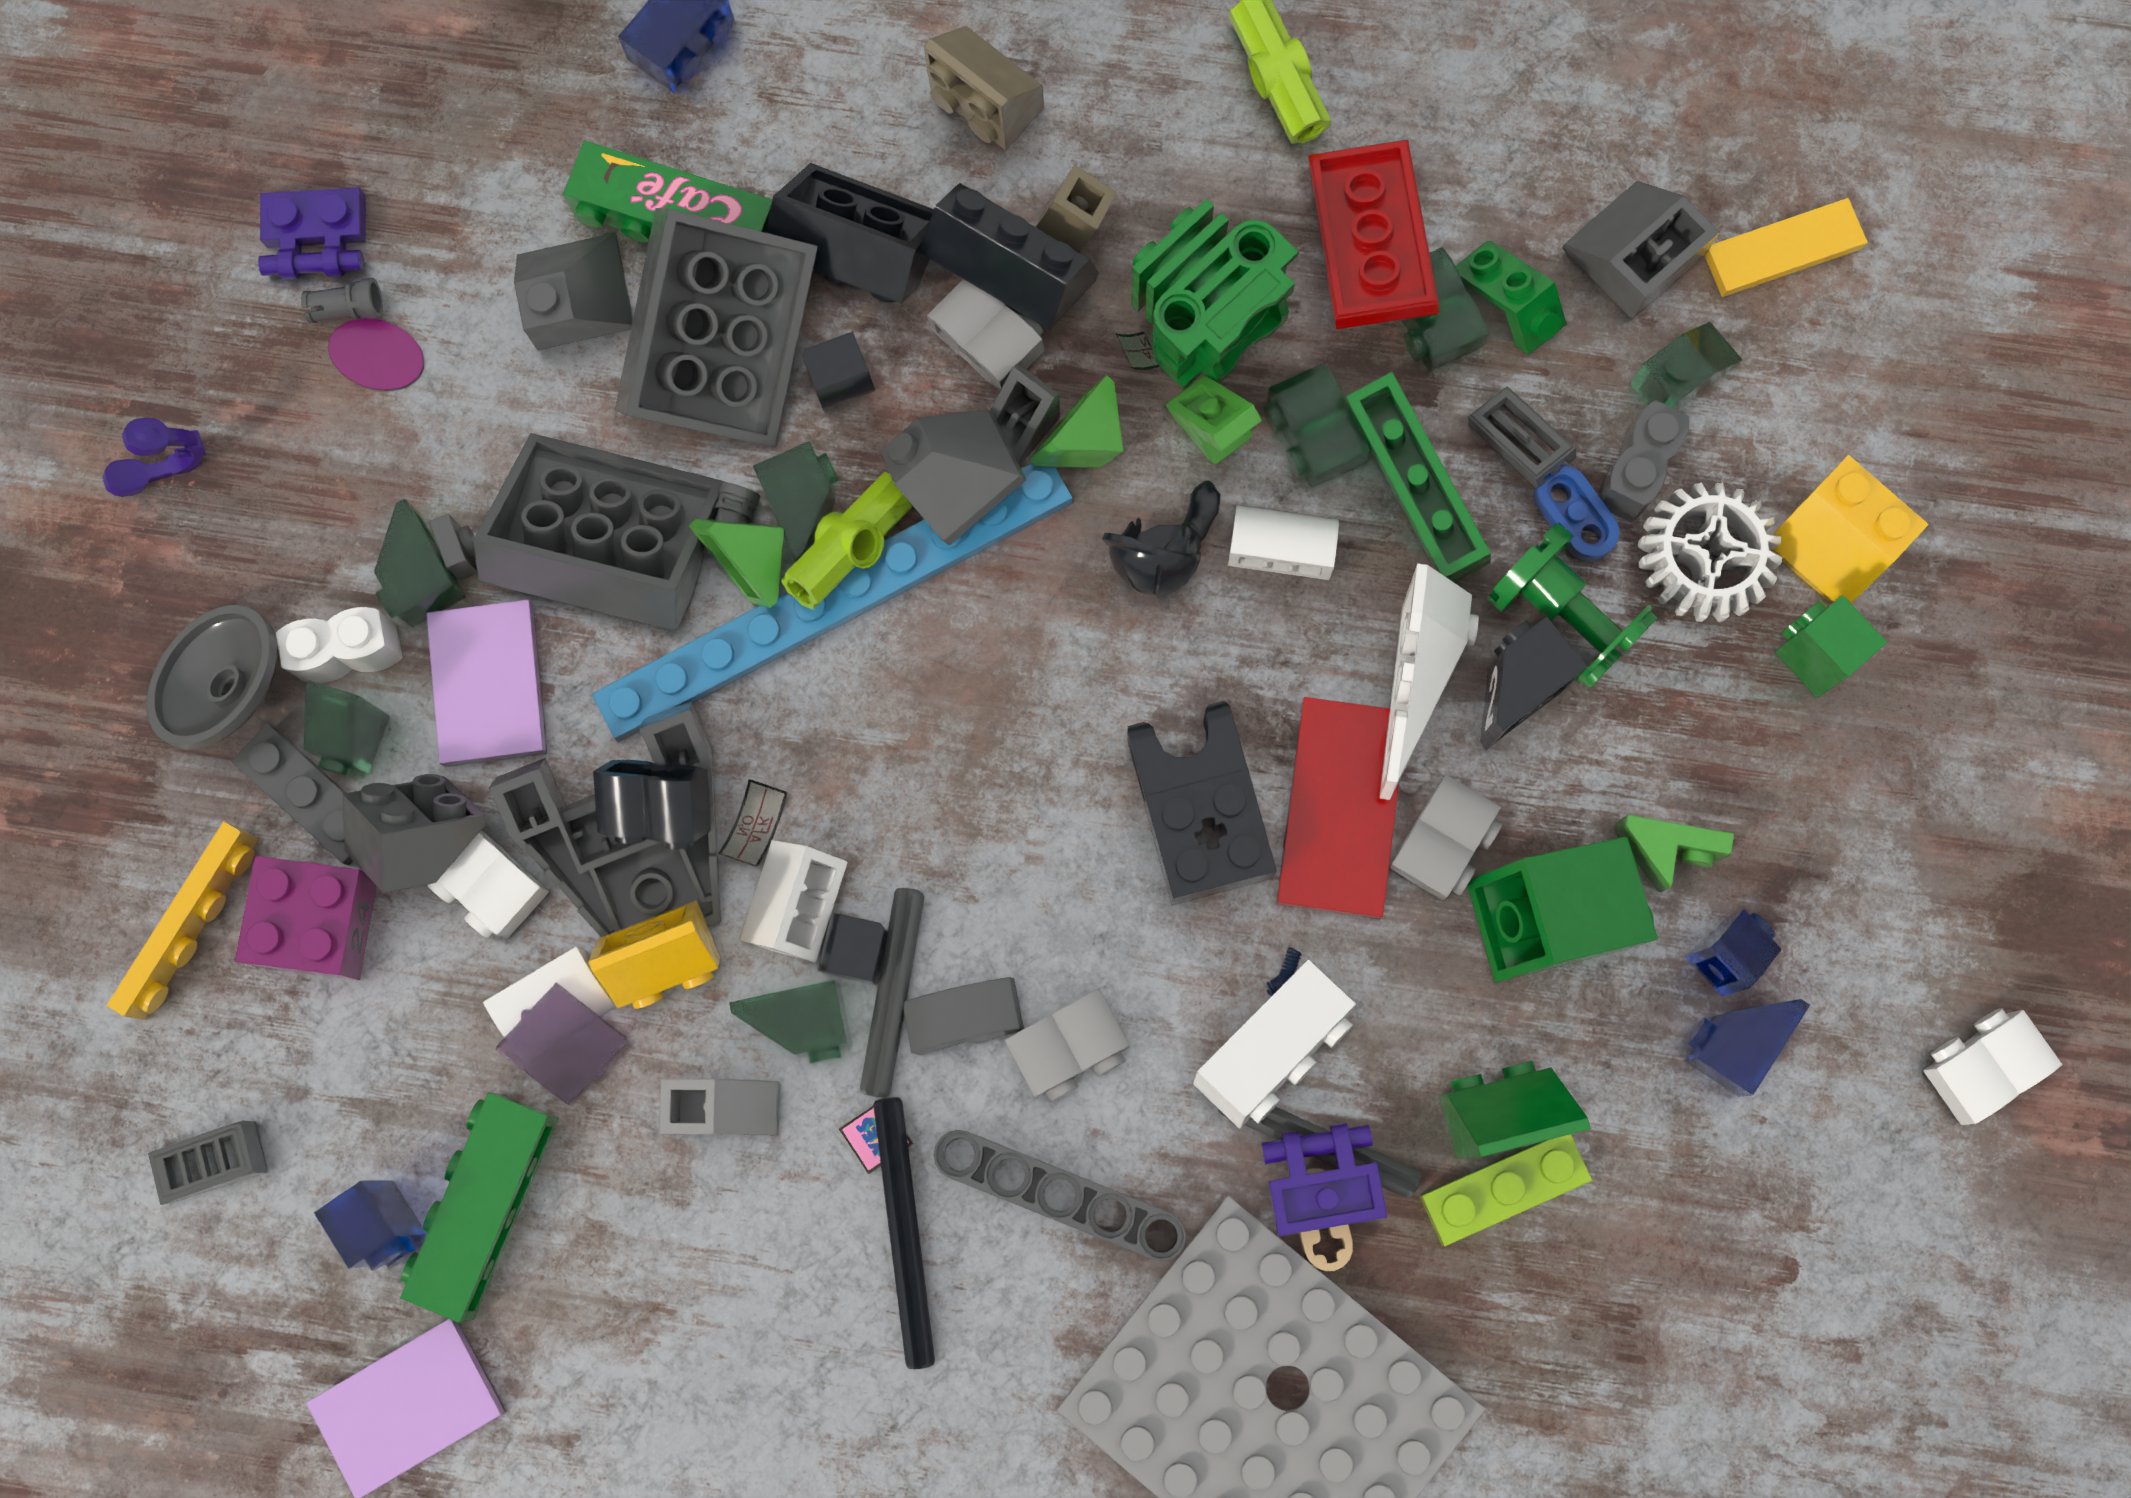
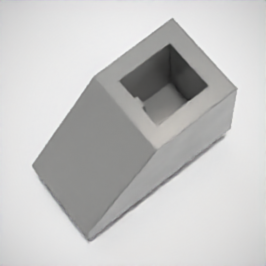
[659,1079,778,1135]

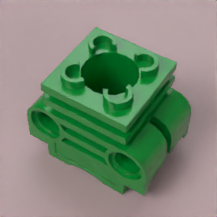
[1131,199,1299,390]

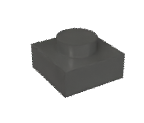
[429,513,477,580]

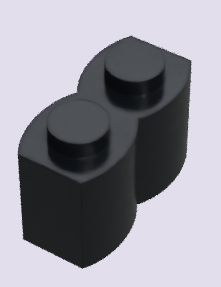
[593,760,711,850]

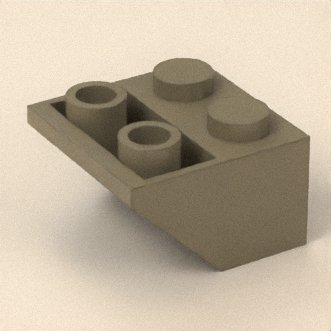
[924,26,1044,150]

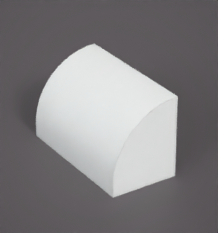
[1228,505,1339,580]
[740,840,848,963]
[483,947,616,1060]

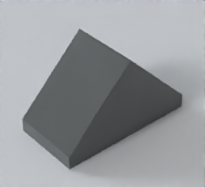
[990,364,1060,466]

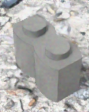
[927,279,1044,392]
[1389,774,1503,901]
[1005,989,1130,1102]

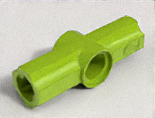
[1229,0,1331,144]
[781,472,912,610]

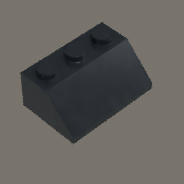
[766,163,933,304]
[920,183,1099,330]

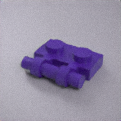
[258,187,366,280]
[1261,1123,1388,1236]

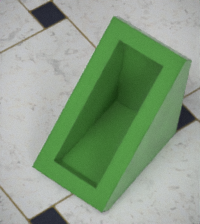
[1029,375,1123,468]
[688,519,784,608]

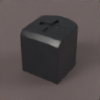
[802,331,875,411]
[817,913,887,986]

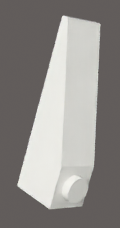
[1379,563,1479,800]

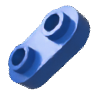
[1533,465,1619,562]

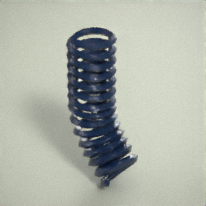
[1266,947,1302,996]

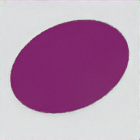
[328,318,424,390]

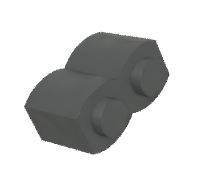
[1598,400,1689,522]

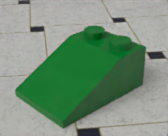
[1439,1061,1591,1159]

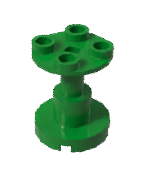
[1486,522,1658,689]

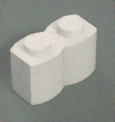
[276,607,403,683]
[427,830,550,939]
[1923,1008,2063,1125]

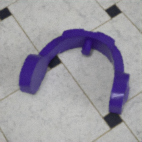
[102,417,206,497]

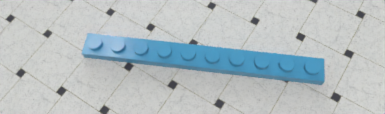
[592,463,1073,742]

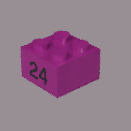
[235,856,377,980]

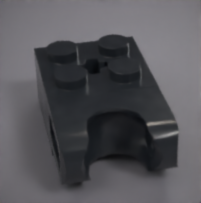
[1127,701,1277,906]

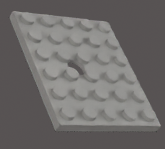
[1056,1196,1485,1498]

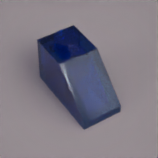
[1685,909,1782,996]
[1685,999,1810,1097]

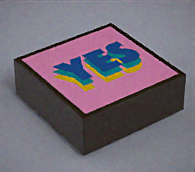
[839,1106,914,1174]

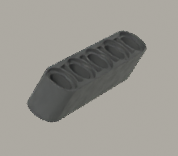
[934,1130,1186,1261]

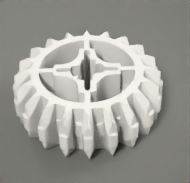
[1638,482,1783,622]

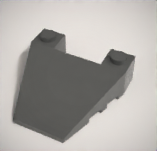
[489,701,721,937]

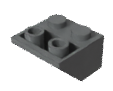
[1562,181,1720,319]
[343,774,486,893]

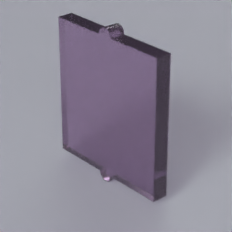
[496,982,628,1105]

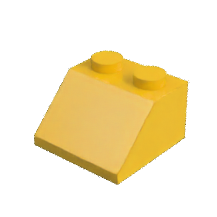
[1771,455,1929,604]
[588,900,720,1009]

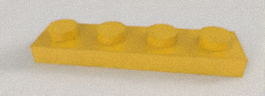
[106,821,259,1020]

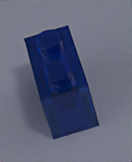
[618,0,735,92]
[314,1180,427,1271]

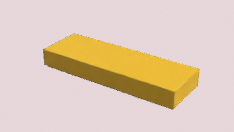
[1705,198,1868,297]

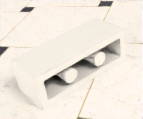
[1193,960,1356,1129]

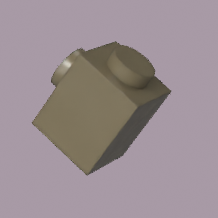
[1036,164,1117,253]

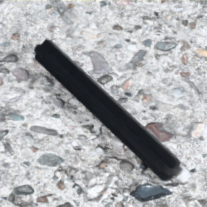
[873,1097,935,1369]

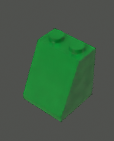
[1467,836,1658,983]

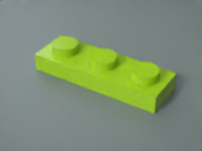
[1420,1134,1592,1246]

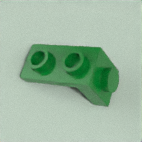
[1453,241,1567,355]

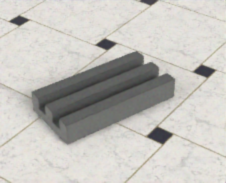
[1468,386,1577,488]

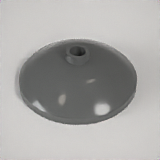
[146,605,277,750]

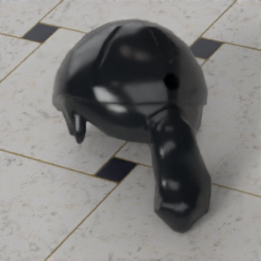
[1102,480,1220,595]

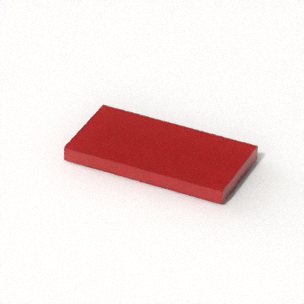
[1308,139,1439,330]
[1276,697,1399,919]

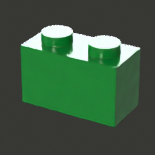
[1774,595,1888,698]

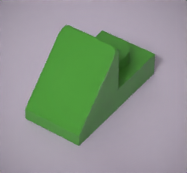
[1165,375,1262,464]
[1615,815,1734,892]

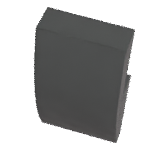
[903,977,1024,1055]

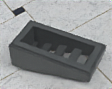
[148,1120,267,1205]

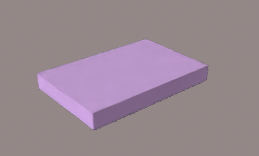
[426,599,547,767]
[306,1319,505,1498]

